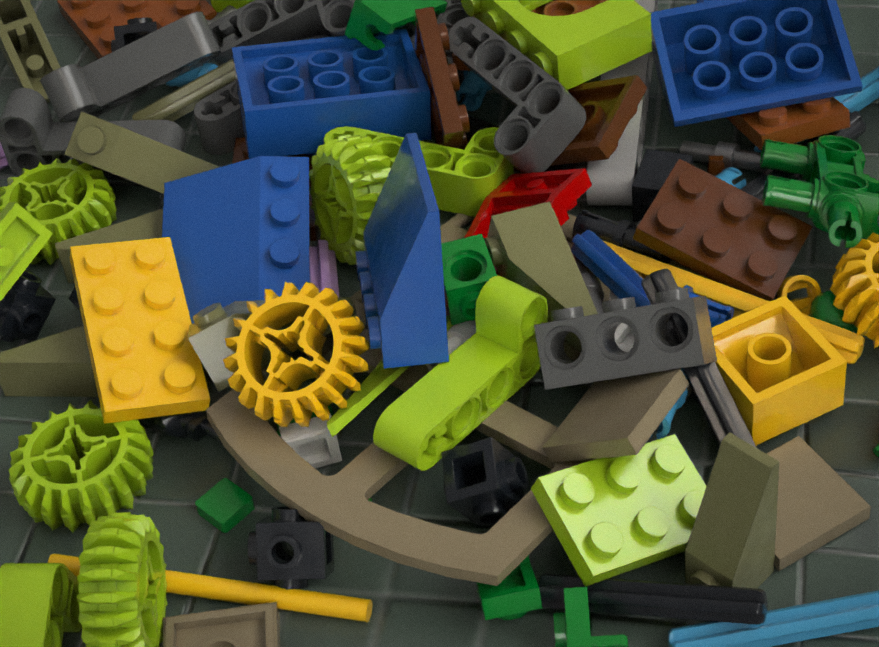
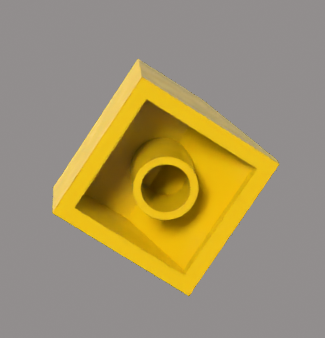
[712,295,847,446]

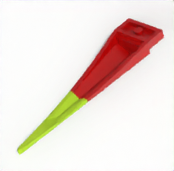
[327,168,592,438]

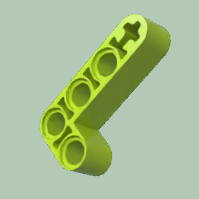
[324,126,514,217]
[373,276,548,471]
[0,563,82,647]

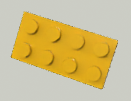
[70,237,210,424]

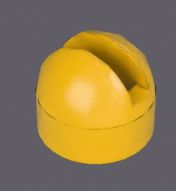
[777,275,821,315]

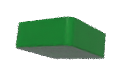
[195,478,255,533]

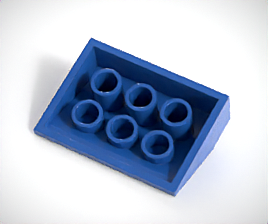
[650,0,863,127]
[231,29,431,159]
[355,133,449,369]
[162,156,310,324]

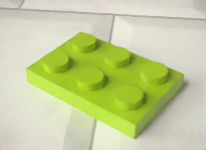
[531,434,707,587]

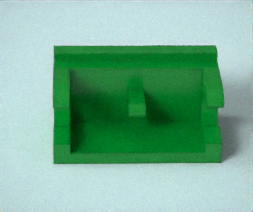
[344,0,448,51]

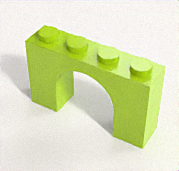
[461,0,652,90]

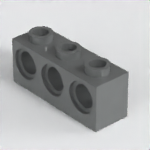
[534,288,717,390]

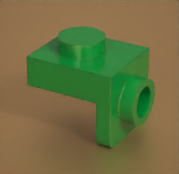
[475,555,543,620]
[553,587,628,647]

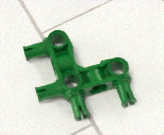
[760,135,879,248]

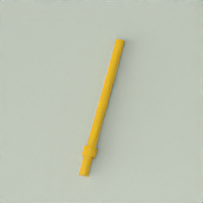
[47,553,373,622]

